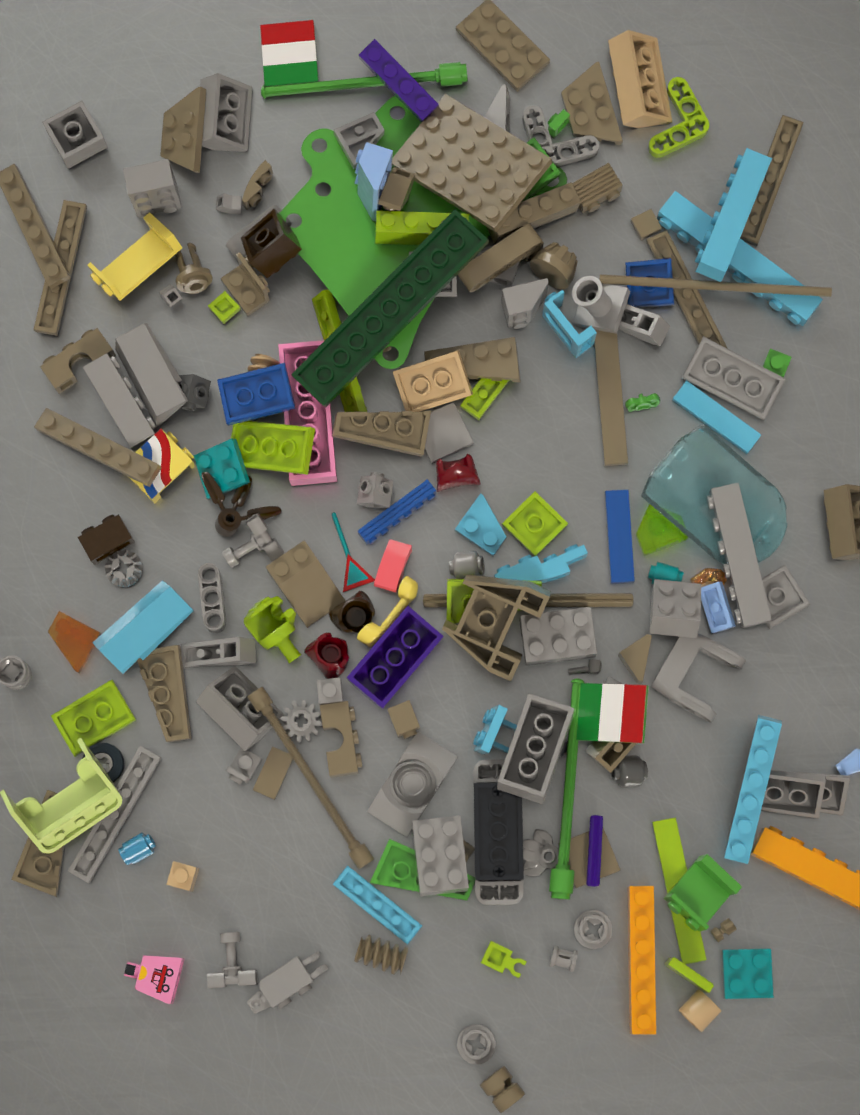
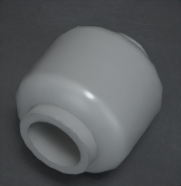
[449,551,485,579]

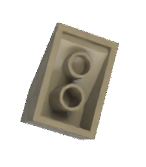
[266,540,345,628]

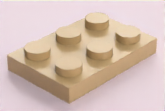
[393,350,473,412]

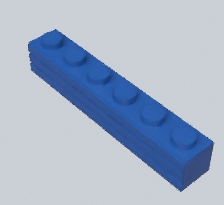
[358,479,436,545]

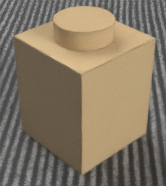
[166,861,199,892]

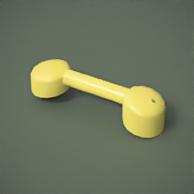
[357,576,418,648]

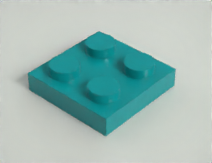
[193,438,250,499]
[722,949,774,999]

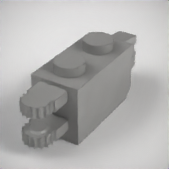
[247,951,329,1014]

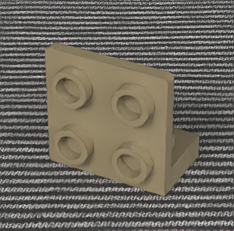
[220,252,270,316]

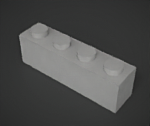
[83,353,157,448]

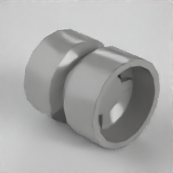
[0,656,32,690]

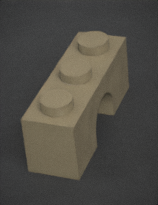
[40,328,116,394]
[320,701,362,778]

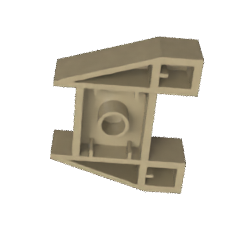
[442,575,551,681]

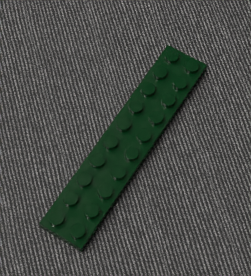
[291,209,489,408]

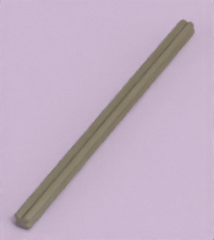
[423,593,633,607]

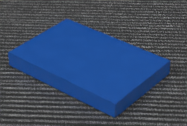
[217,363,296,426]

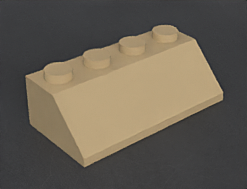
[608,30,672,128]

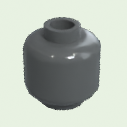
[611,755,648,787]

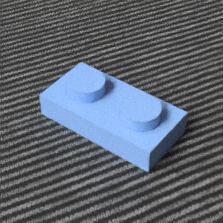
[701,581,736,634]

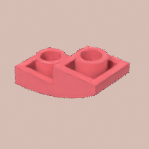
[374,539,412,592]

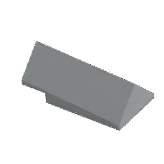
[115,323,188,427]
[761,770,850,818]

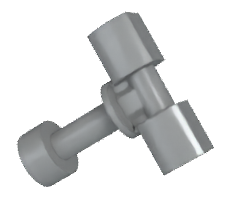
[222,513,284,568]
[207,932,258,988]

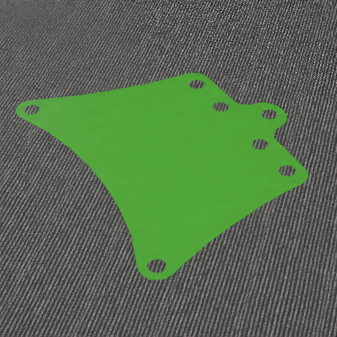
[279,96,567,369]

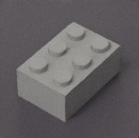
[123,159,182,218]
[519,607,597,666]
[412,816,469,896]

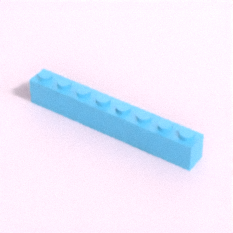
[657,191,823,326]

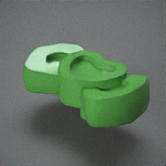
[625,393,661,412]

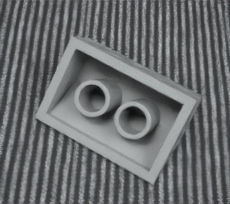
[200,73,252,152]
[196,666,284,751]

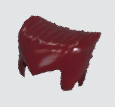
[436,454,481,492]
[304,633,349,679]

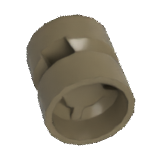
[480,1066,525,1113]

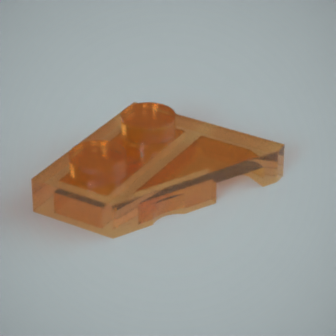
[48,611,101,673]

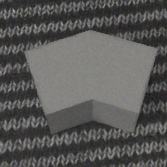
[216,193,243,214]
[159,284,182,307]

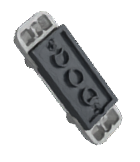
[473,759,524,905]

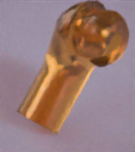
[690,568,727,585]

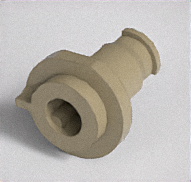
[175,243,213,294]

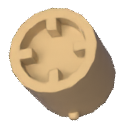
[678,989,721,1033]

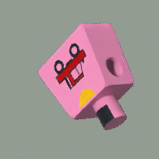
[124,955,185,1004]

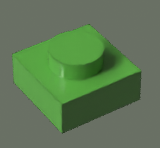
[548,109,570,139]
[763,348,792,378]

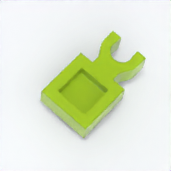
[481,941,527,978]

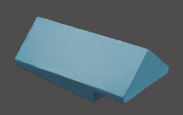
[92,580,194,674]

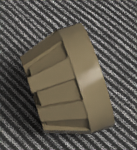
[530,242,578,290]

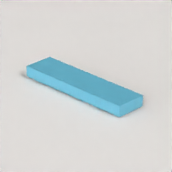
[672,380,761,454]
[333,865,422,945]

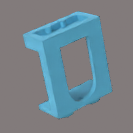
[542,290,597,358]

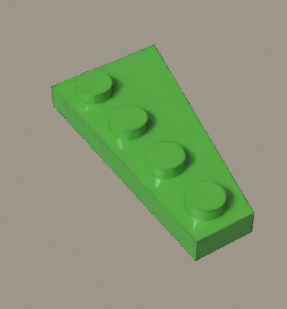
[370,839,475,901]

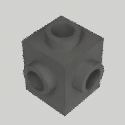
[178,374,211,411]

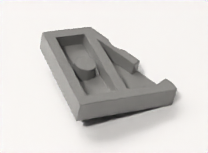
[334,112,385,169]

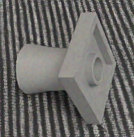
[572,276,631,334]

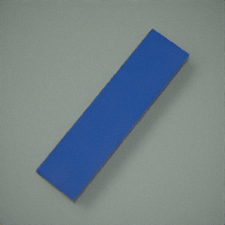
[605,490,635,584]

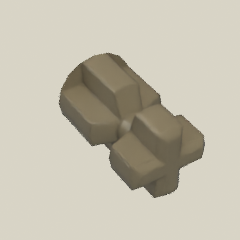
[711,918,737,942]

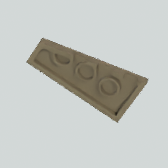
[424,337,521,383]
[332,410,431,457]
[137,645,192,742]
[11,790,64,897]

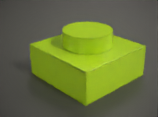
[208,291,241,324]

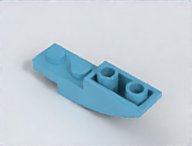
[494,544,588,583]

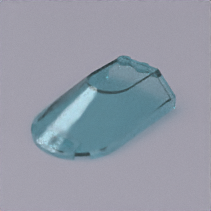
[641,424,788,564]

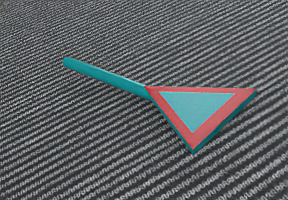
[332,512,375,592]

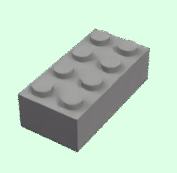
[497,693,574,804]

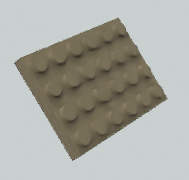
[392,94,553,232]

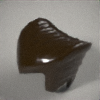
[329,591,375,633]

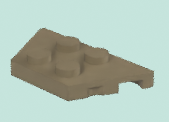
[561,62,623,145]
[160,86,206,173]

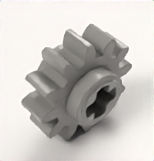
[280,700,322,743]

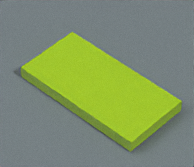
[231,421,315,475]

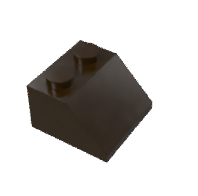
[241,209,302,279]

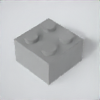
[42,101,108,169]
[649,579,701,638]

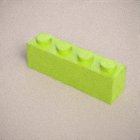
[375,211,469,245]

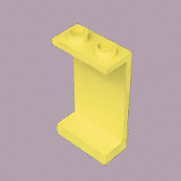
[87,212,182,301]

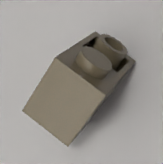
[378,167,416,211]

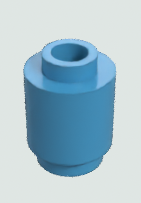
[118,832,156,865]

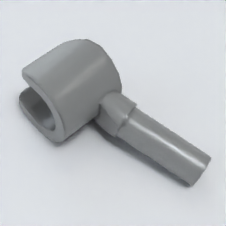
[568,659,602,674]

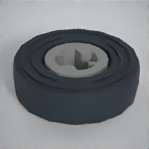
[82,743,124,782]

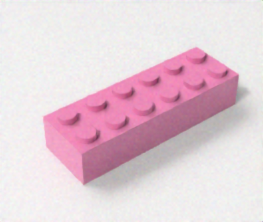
[278,340,337,486]

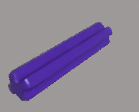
[586,815,603,887]

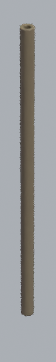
[599,274,832,297]

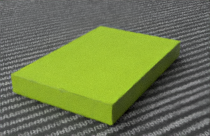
[51,680,136,757]

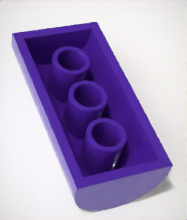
[346,606,444,709]

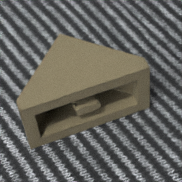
[618,634,652,684]

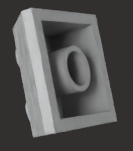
[501,278,548,329]

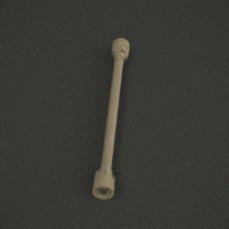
[247,687,374,870]

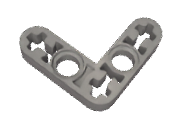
[522,106,599,167]

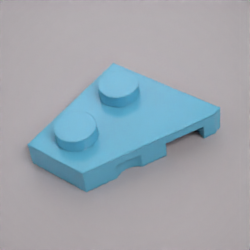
[455,493,506,557]

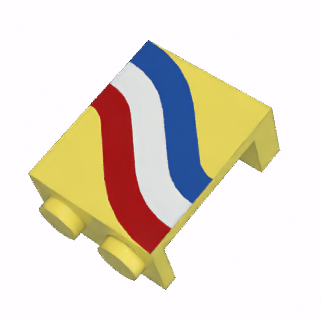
[129,429,195,504]

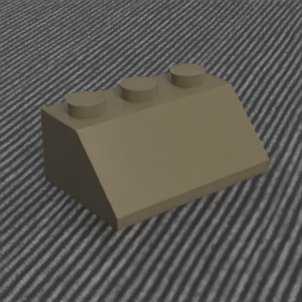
[824,484,860,560]

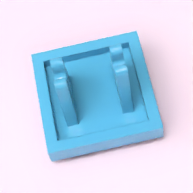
[473,705,517,755]

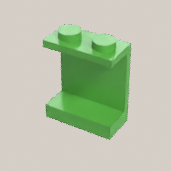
[664,854,742,931]

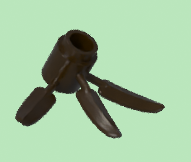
[201,472,282,537]

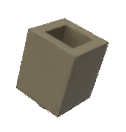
[387,700,420,739]

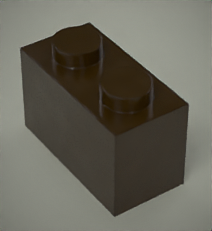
[78,514,135,565]

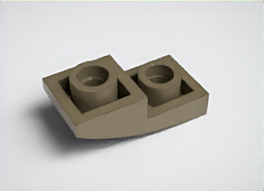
[242,160,273,210]

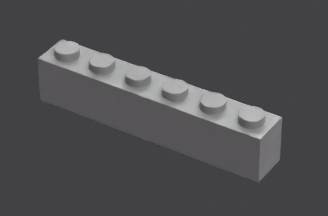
[706,482,772,628]

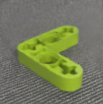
[648,77,709,158]

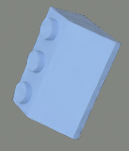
[355,142,393,221]

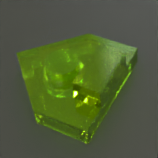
[636,504,688,556]

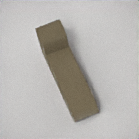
[457,224,544,293]

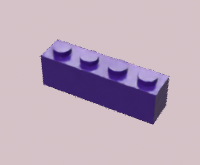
[359,39,439,122]

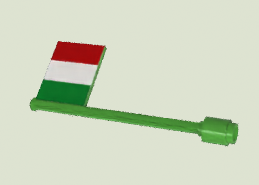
[260,20,468,99]
[549,678,649,900]

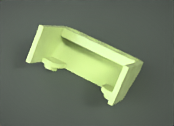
[0,738,122,854]

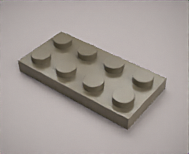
[456,0,550,92]

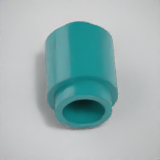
[648,562,684,585]

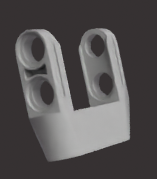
[651,634,746,722]

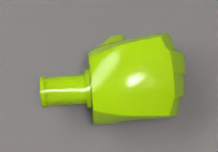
[243,596,302,663]

